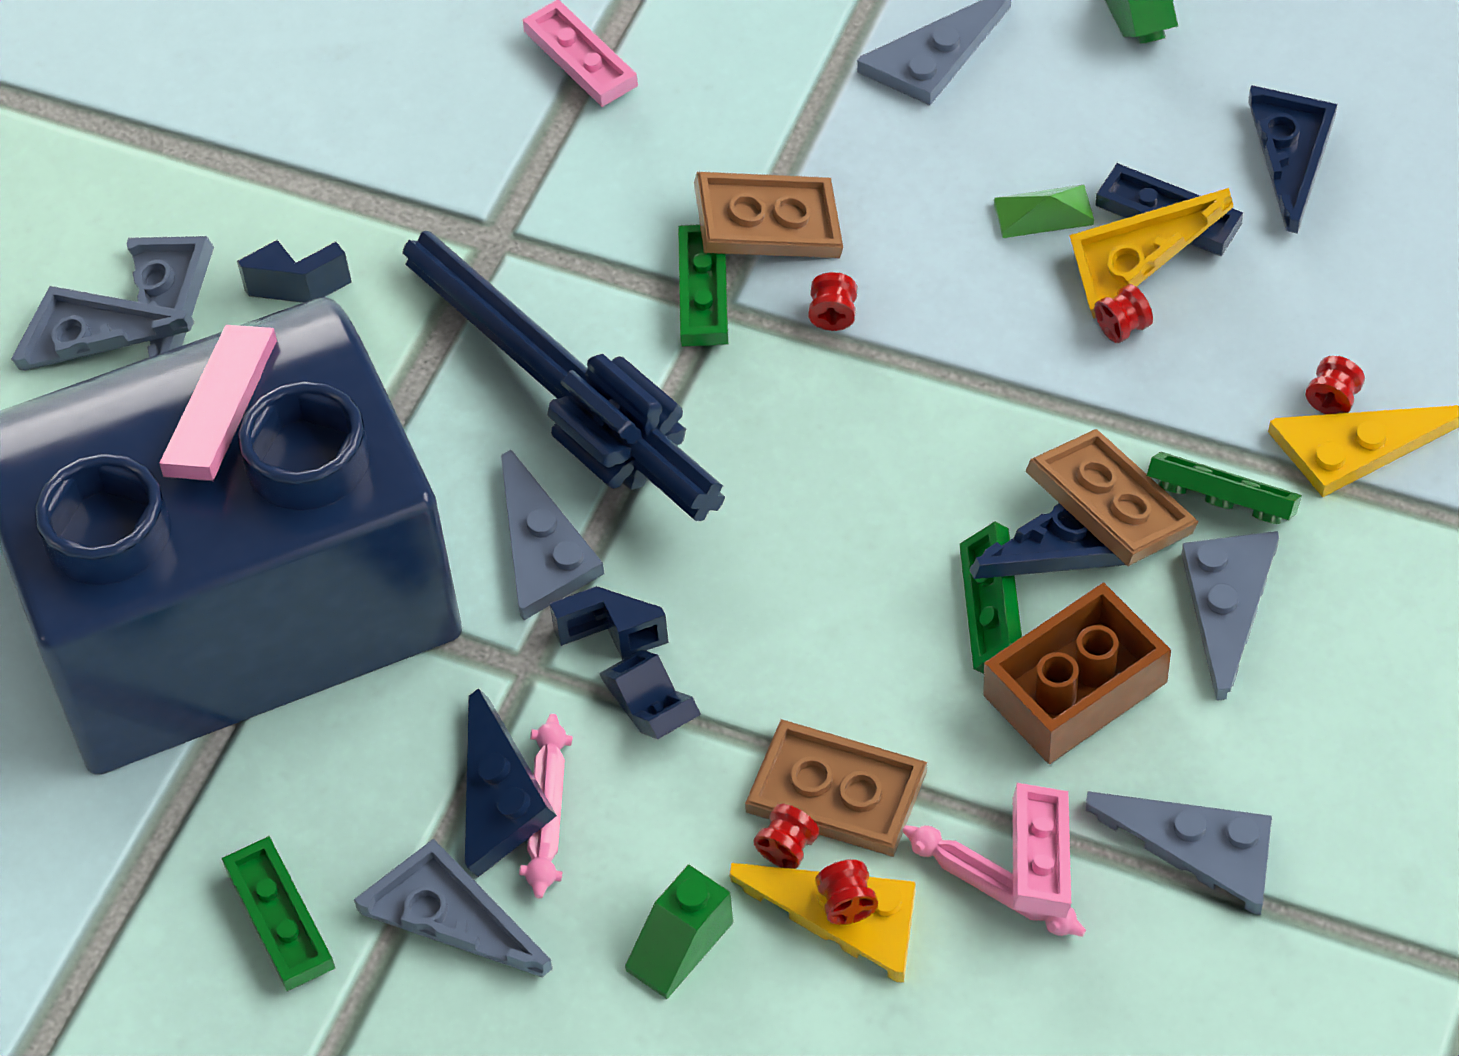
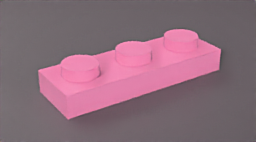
[523,0,638,107]
[1012,783,1071,918]

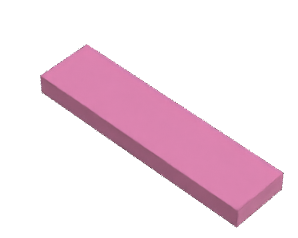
[159,325,277,481]

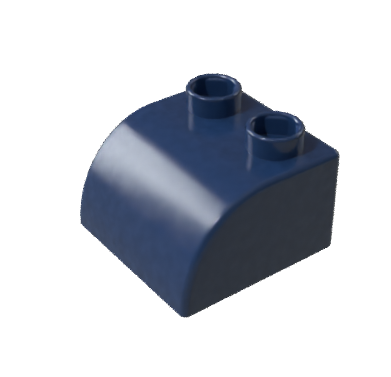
[0,297,462,774]

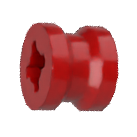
[808,272,858,331]
[1094,284,1153,343]
[1305,355,1365,414]
[754,804,819,869]
[815,859,878,925]

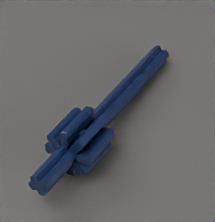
[402,231,725,521]

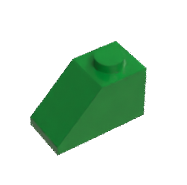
[1105,0,1178,44]
[625,864,733,999]

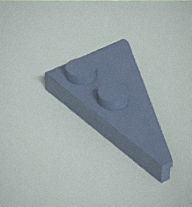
[857,0,1011,105]
[127,236,214,357]
[11,286,195,370]
[501,450,604,620]
[1181,531,1279,700]
[1086,791,1272,915]
[354,839,553,977]

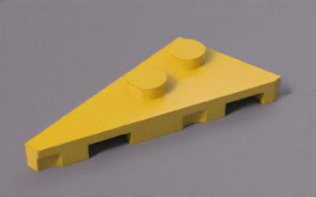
[1069,188,1234,319]
[1268,405,1459,497]
[730,862,916,983]

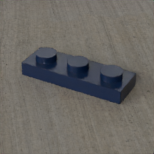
[1095,163,1243,256]

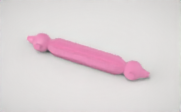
[519,714,573,898]
[902,825,1086,937]

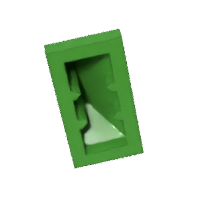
[994,184,1094,238]

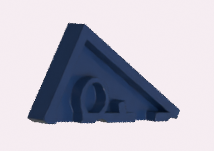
[1248,85,1337,234]
[970,503,1126,579]
[465,688,557,877]

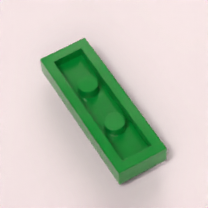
[678,224,729,347]
[1146,451,1302,524]
[959,521,1022,674]
[221,836,336,992]

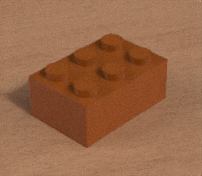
[983,582,1171,764]

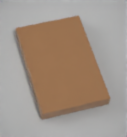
[694,172,844,258]
[1025,429,1199,566]
[745,719,927,857]

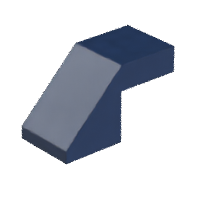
[237,240,352,303]
[549,586,669,660]
[599,649,701,739]

